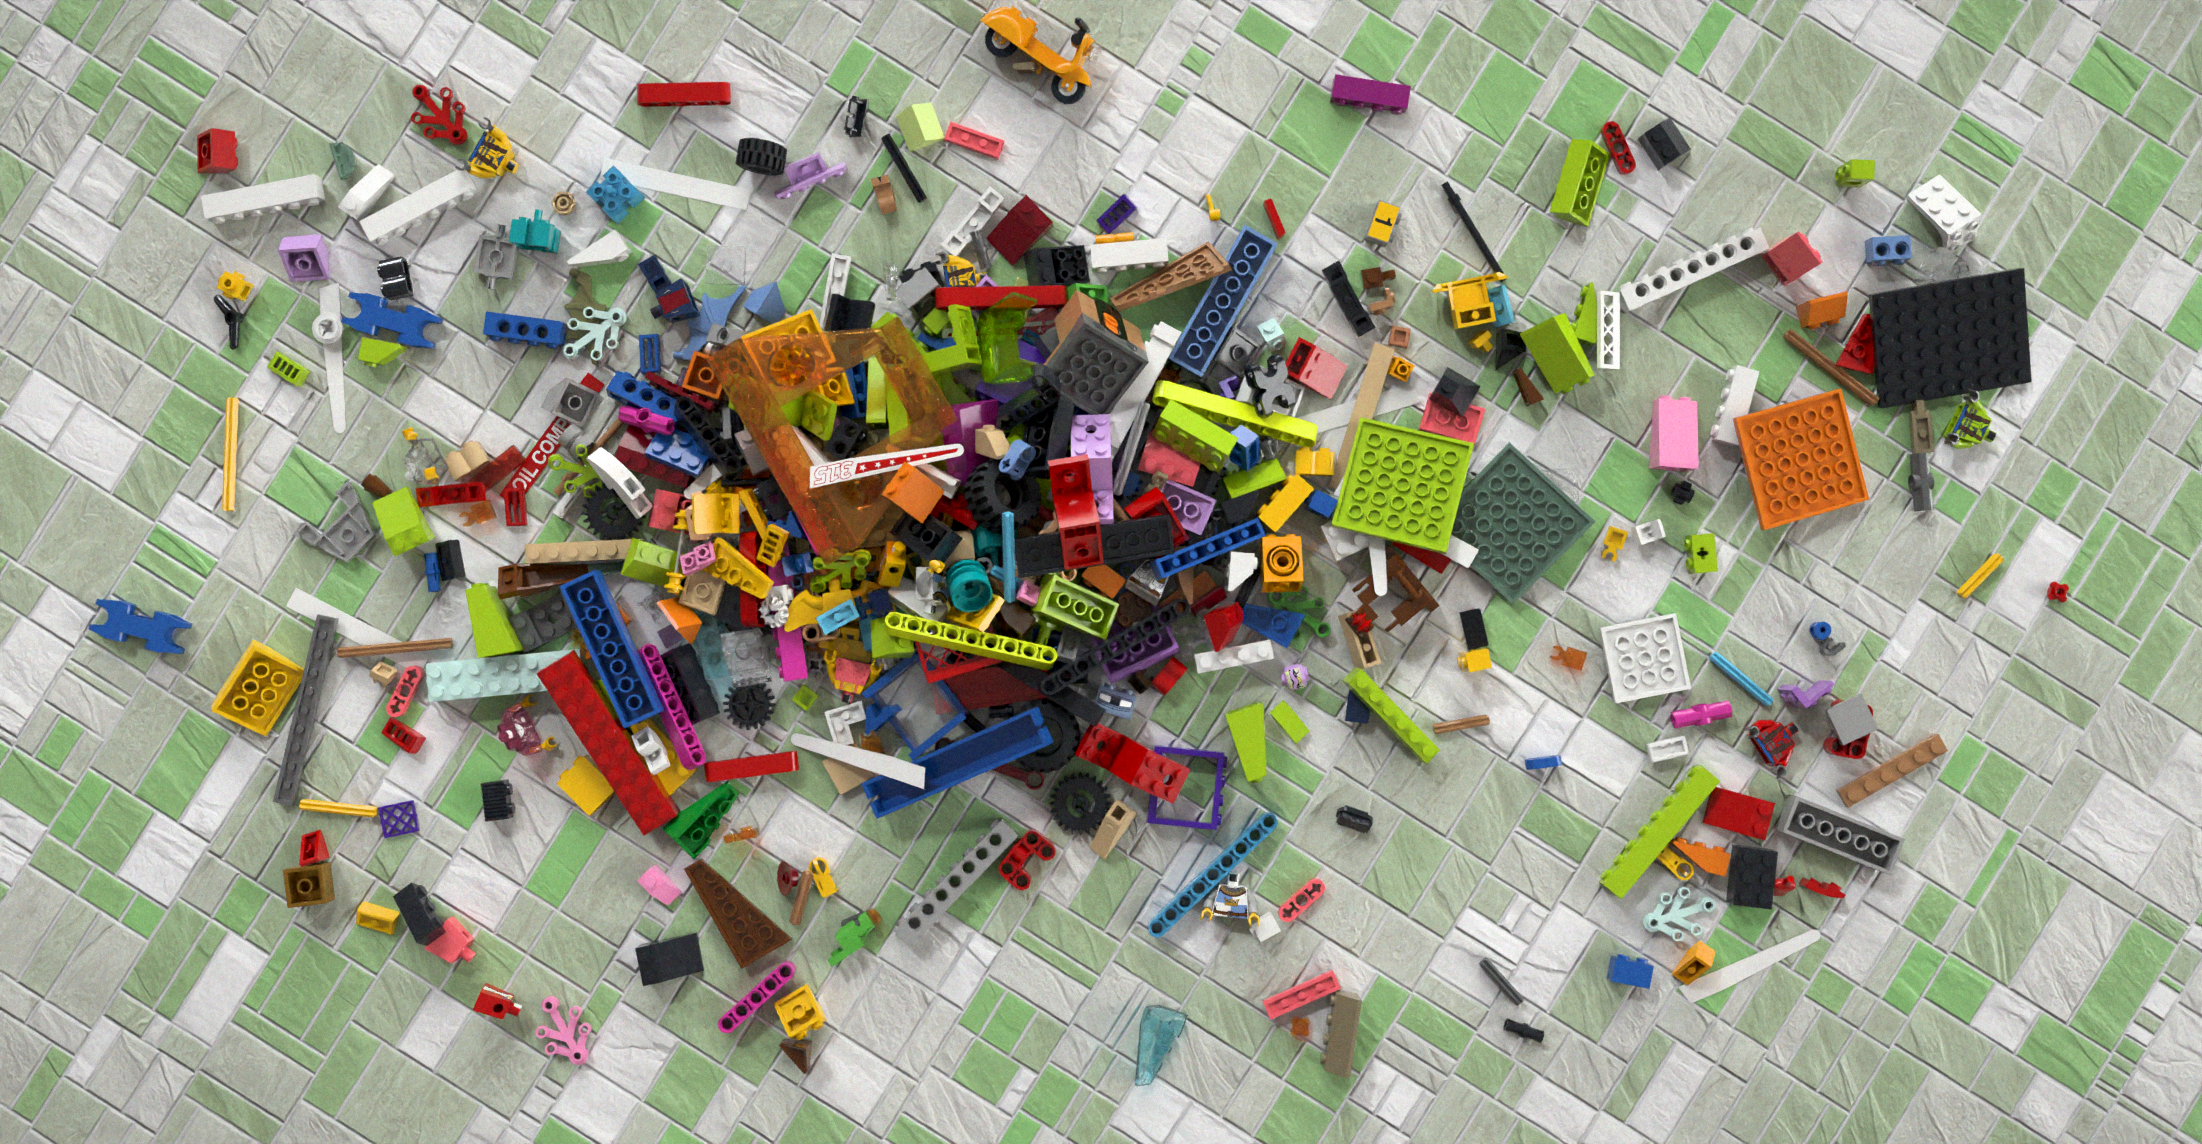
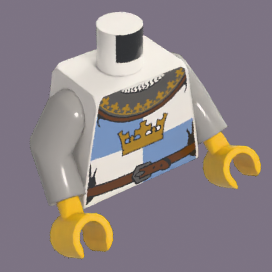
[915,560,950,615]
[1200,872,1260,927]

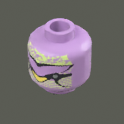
[1280,663,1310,691]

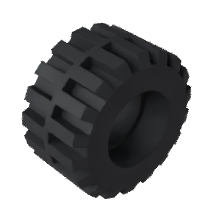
[735,138,787,176]

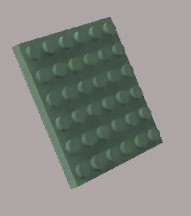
[1451,442,1595,604]

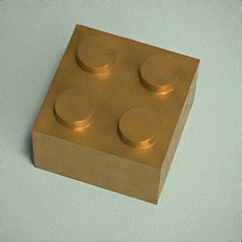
[283,862,335,908]

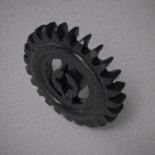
[581,481,646,540]
[1049,772,1112,835]

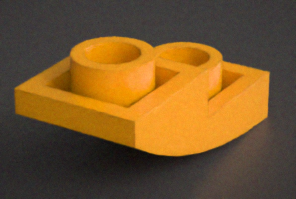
[1387,355,1415,383]

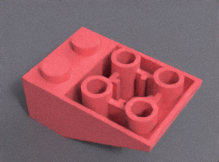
[1761,231,1823,286]
[647,489,709,540]

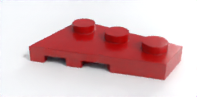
[1835,313,1874,374]

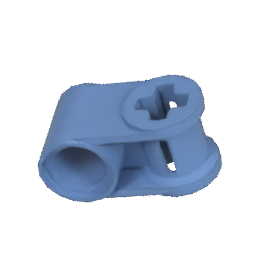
[999,440,1036,480]

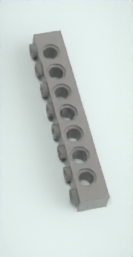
[894,818,1019,947]

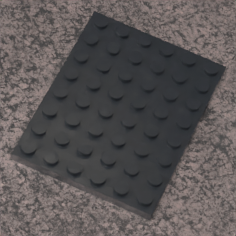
[1869,268,2032,409]

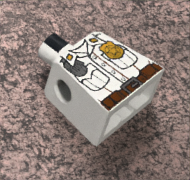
[1125,560,1169,606]

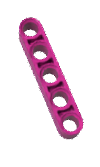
[718,961,796,1033]

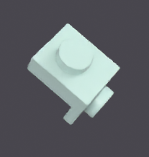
[1257,317,1287,352]

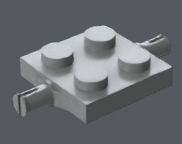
[473,224,519,290]

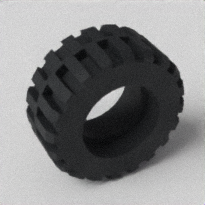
[964,458,1041,534]
[1012,698,1080,773]

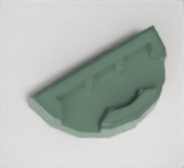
[329,142,356,181]

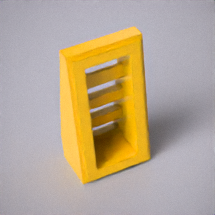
[756,524,790,568]

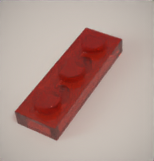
[468,445,527,493]

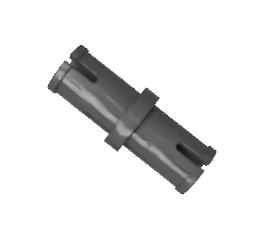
[969,229,992,270]

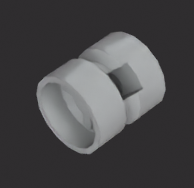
[558,424,595,460]

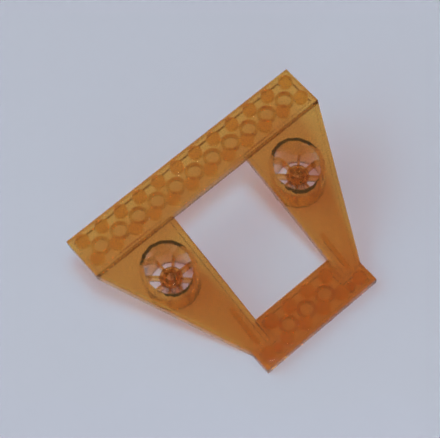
[707,317,958,566]

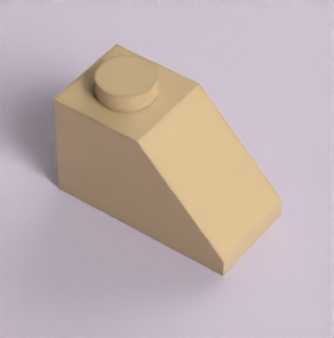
[975,425,1010,459]

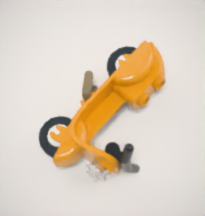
[980,6,1102,104]

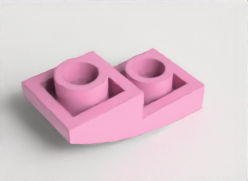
[680,541,716,576]

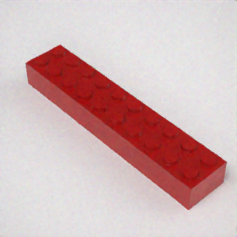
[536,650,680,836]

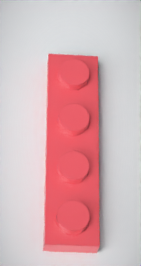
[1262,970,1341,1020]

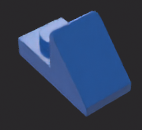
[766,511,808,540]
[781,552,814,577]
[865,703,902,736]

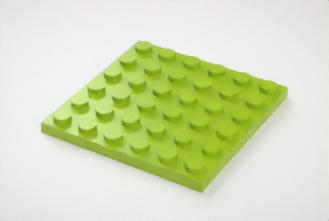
[1331,417,1474,554]

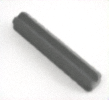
[1479,957,1524,1006]

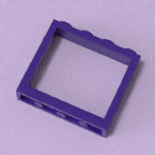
[1147,745,1227,830]

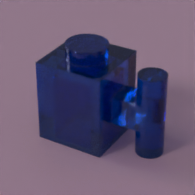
[853,587,893,620]

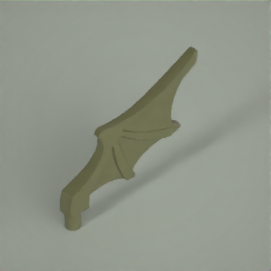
[564,268,607,367]

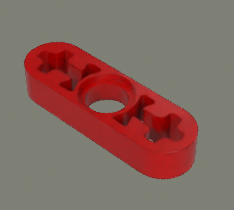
[1601,121,1636,175]

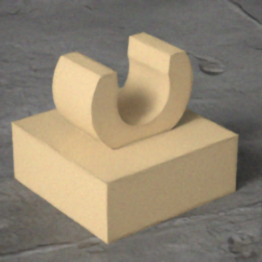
[369,662,398,688]

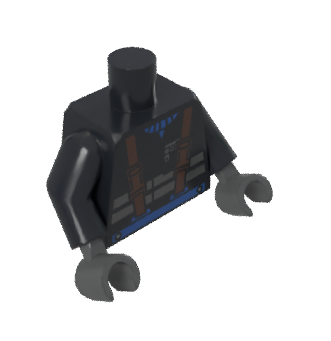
[1179,508,1228,568]

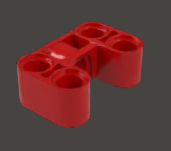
[1823,700,1873,759]
[998,829,1056,890]

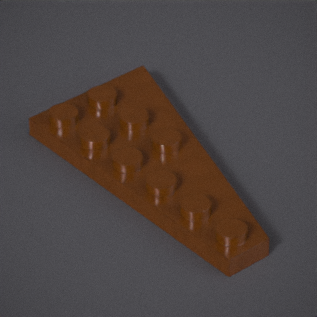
[684,858,793,969]

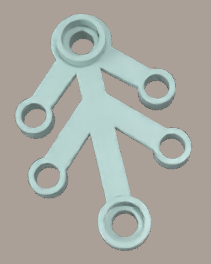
[562,307,627,361]
[1643,886,1716,942]

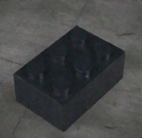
[1726,844,1778,910]

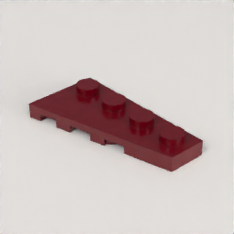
[645,371,719,414]

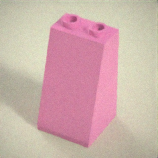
[1649,396,1698,472]

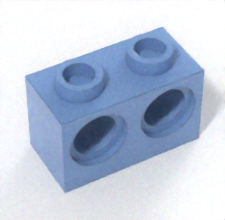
[1865,235,1912,266]

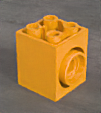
[1260,534,1304,593]

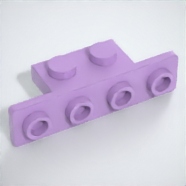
[774,152,847,199]

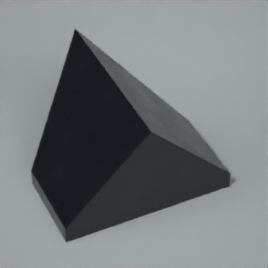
[1495,329,1526,371]

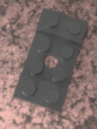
[508,591,578,653]

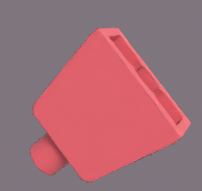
[424,916,476,963]

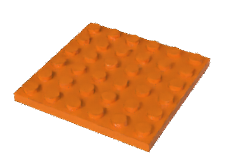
[1732,388,1869,530]

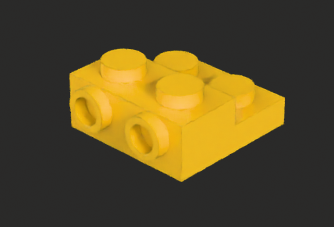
[773,984,827,1040]

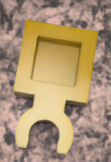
[1601,525,1628,562]

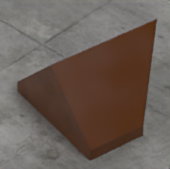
[779,1039,812,1074]

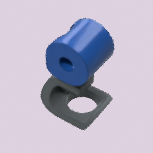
[1809,622,1846,656]

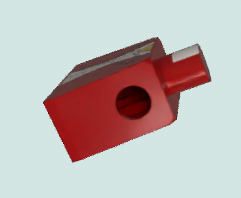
[473,983,522,1019]

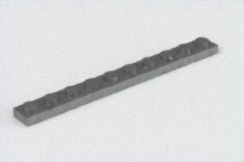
[273,614,339,806]

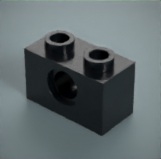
[754,475,794,522]

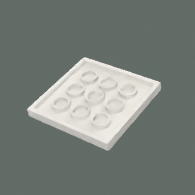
[1599,613,1691,703]

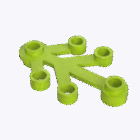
[548,444,602,498]
[810,548,871,593]

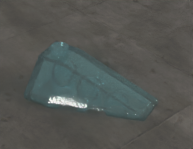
[1135,1005,1188,1086]

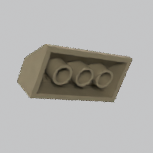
[1320,990,1362,1078]

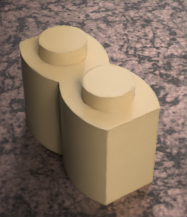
[443,440,492,482]

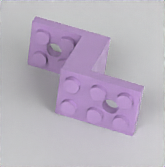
[1071,414,1114,525]

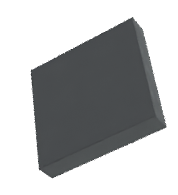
[1212,326,1262,379]

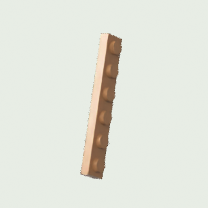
[1836,734,1948,808]

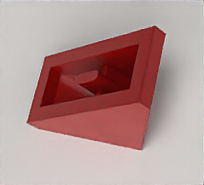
[299,830,330,867]

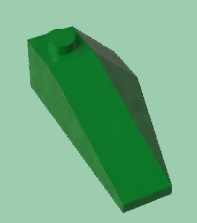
[662,781,739,859]

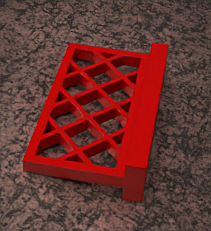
[915,622,1002,684]

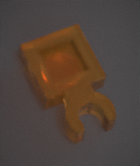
[459,500,497,527]
[1550,646,1587,671]
[860,730,885,754]
[723,825,760,844]

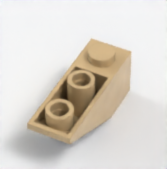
[1090,800,1138,859]

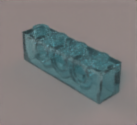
[691,607,733,680]

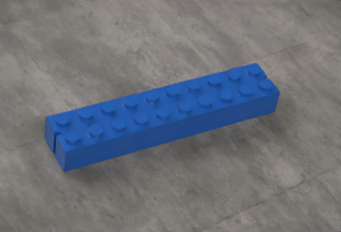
[861,706,1053,819]

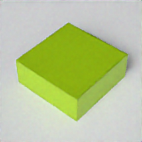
[791,684,819,711]

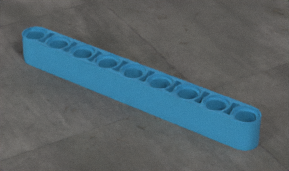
[1148,812,1278,938]

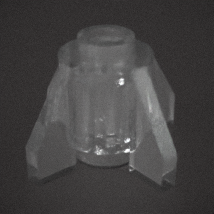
[637,585,666,623]

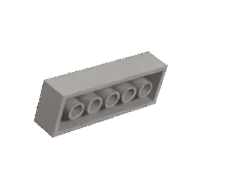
[1775,794,1905,875]

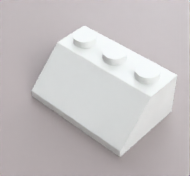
[1223,552,1258,591]

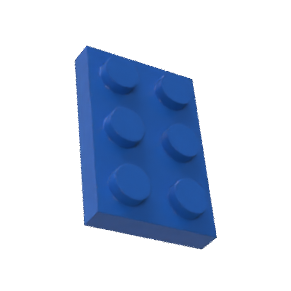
[645,428,709,478]

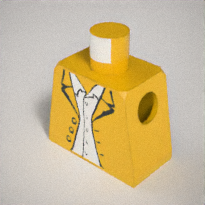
[879,541,906,588]

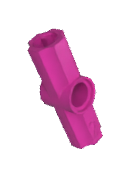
[618,405,675,436]
[1670,700,1733,728]

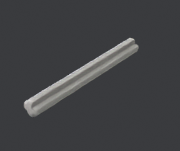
[1113,402,1150,496]

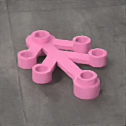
[535,996,592,1065]

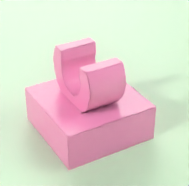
[1016,579,1041,607]

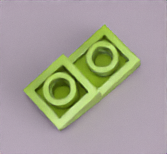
[1269,700,1310,744]

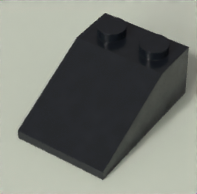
[889,512,963,563]
[635,932,704,986]

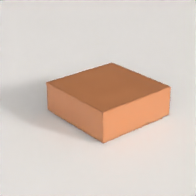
[1388,326,1411,349]

